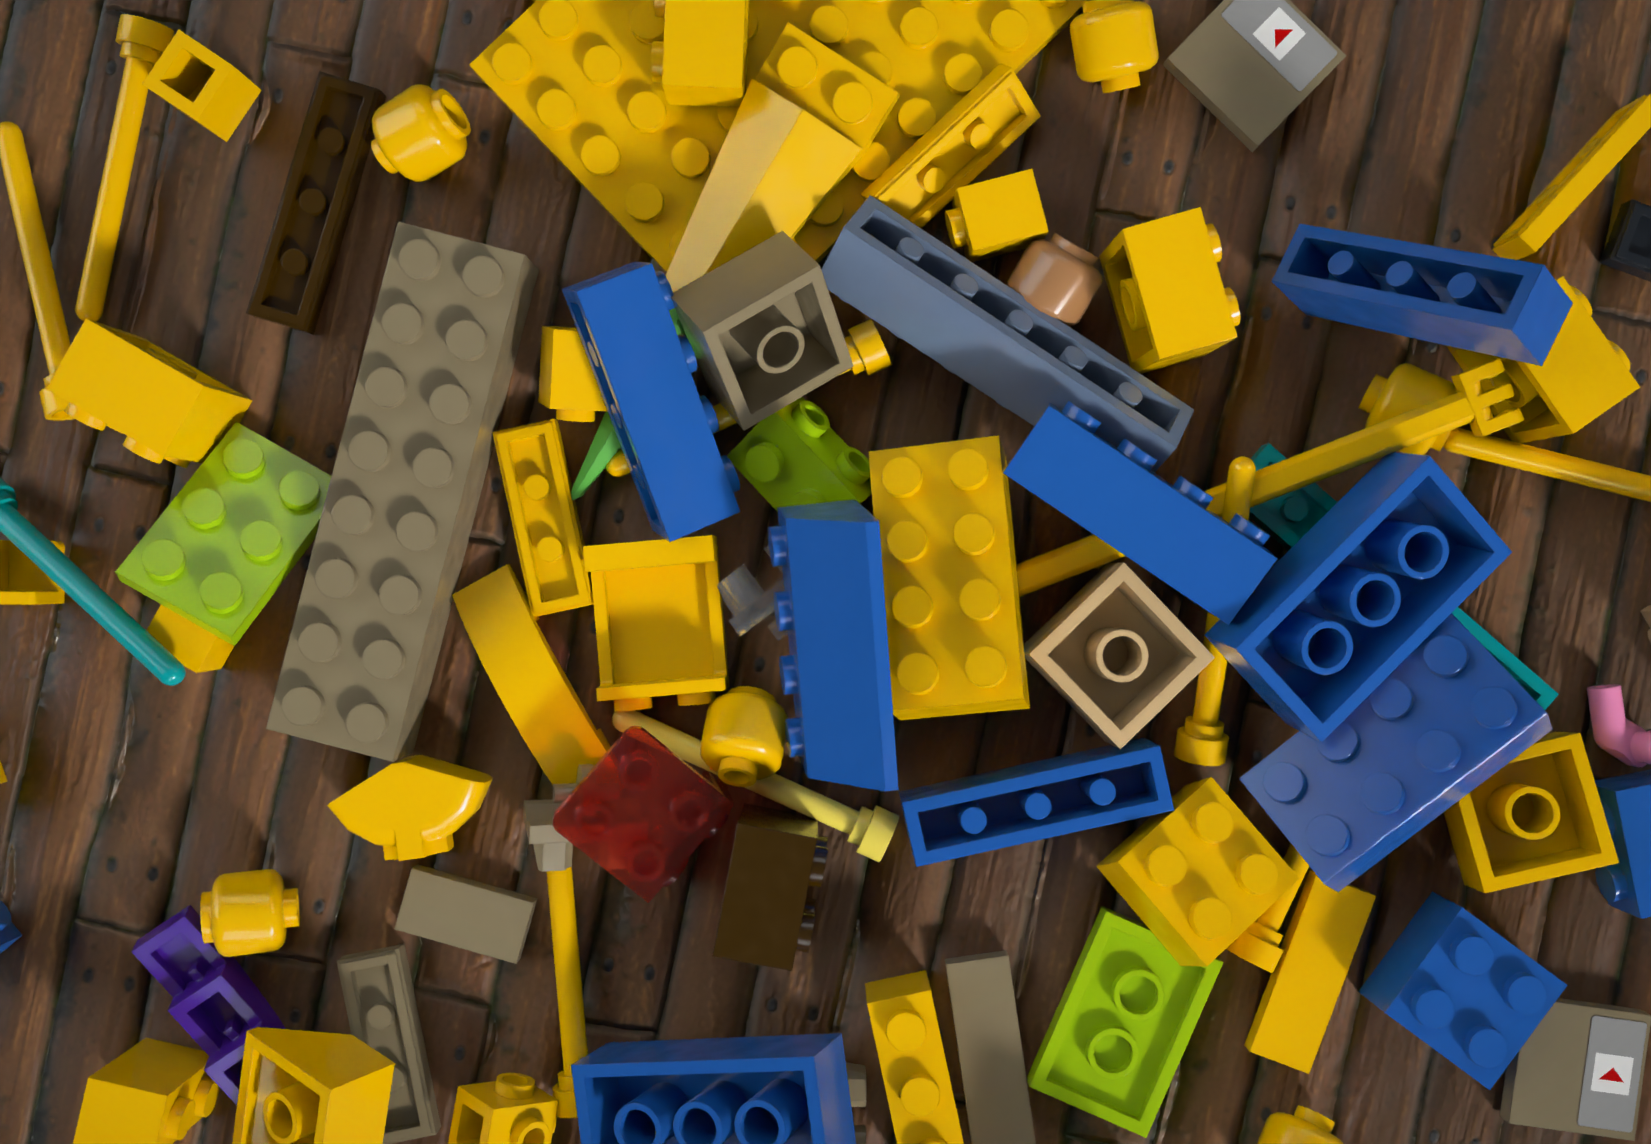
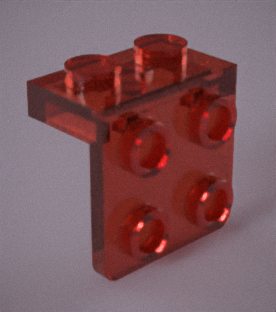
[553,726,734,903]

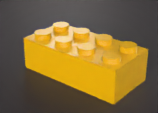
[868,435,1030,720]

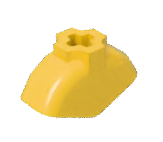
[327,755,493,861]

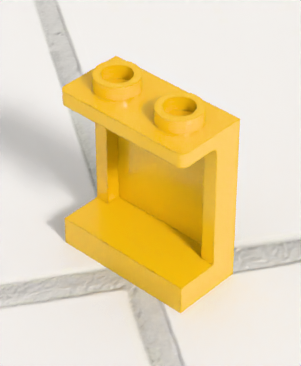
[583,535,729,711]

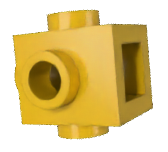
[448,1073,558,1144]

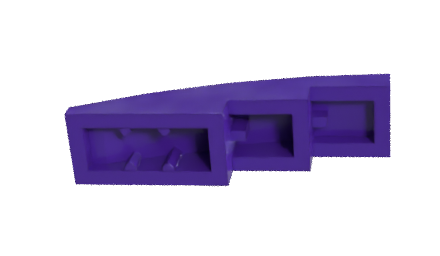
[131,905,286,1106]

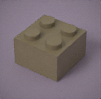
[671,231,853,430]

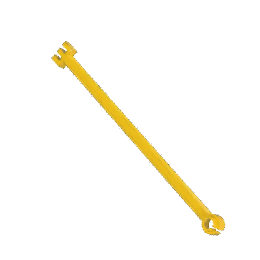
[1016,358,1524,597]

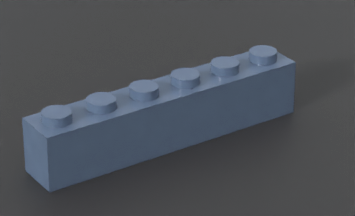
[821,195,1194,473]

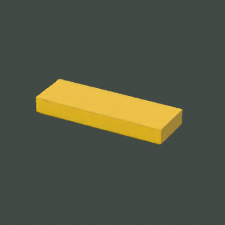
[860,63,1041,228]
[1492,93,1651,260]
[492,419,593,617]
[1244,870,1376,1074]

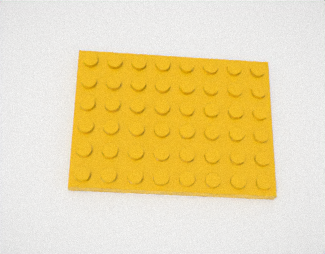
[469,0,1092,273]

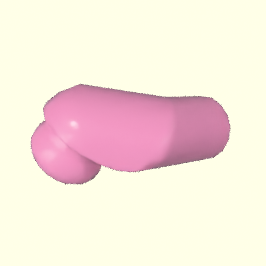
[1587,684,1651,767]

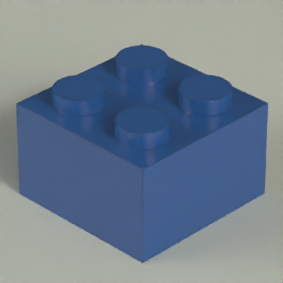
[1358,892,1567,1090]

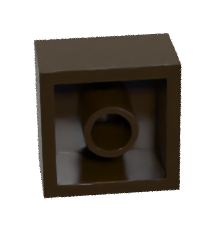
[712,803,828,971]

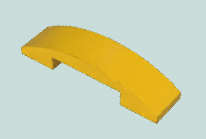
[452,564,631,790]

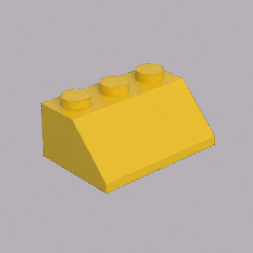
[232,1027,395,1144]

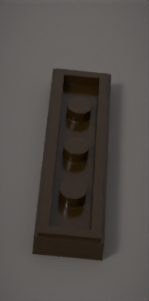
[246,71,386,335]

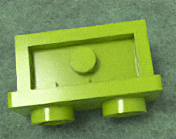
[727,397,872,512]

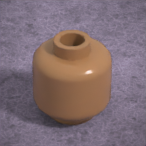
[1006,232,1102,328]

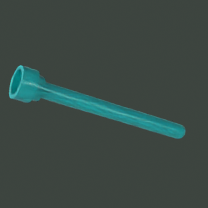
[0,477,186,686]

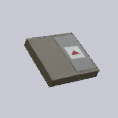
[1163,0,1346,152]
[1500,998,1651,1141]

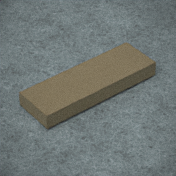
[337,943,441,1144]
[944,950,1036,1144]

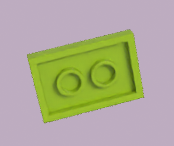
[115,422,332,646]
[1026,906,1223,1138]

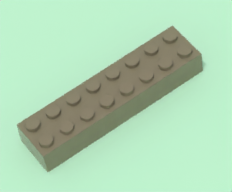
[266,221,539,762]

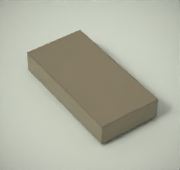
[394,864,538,964]

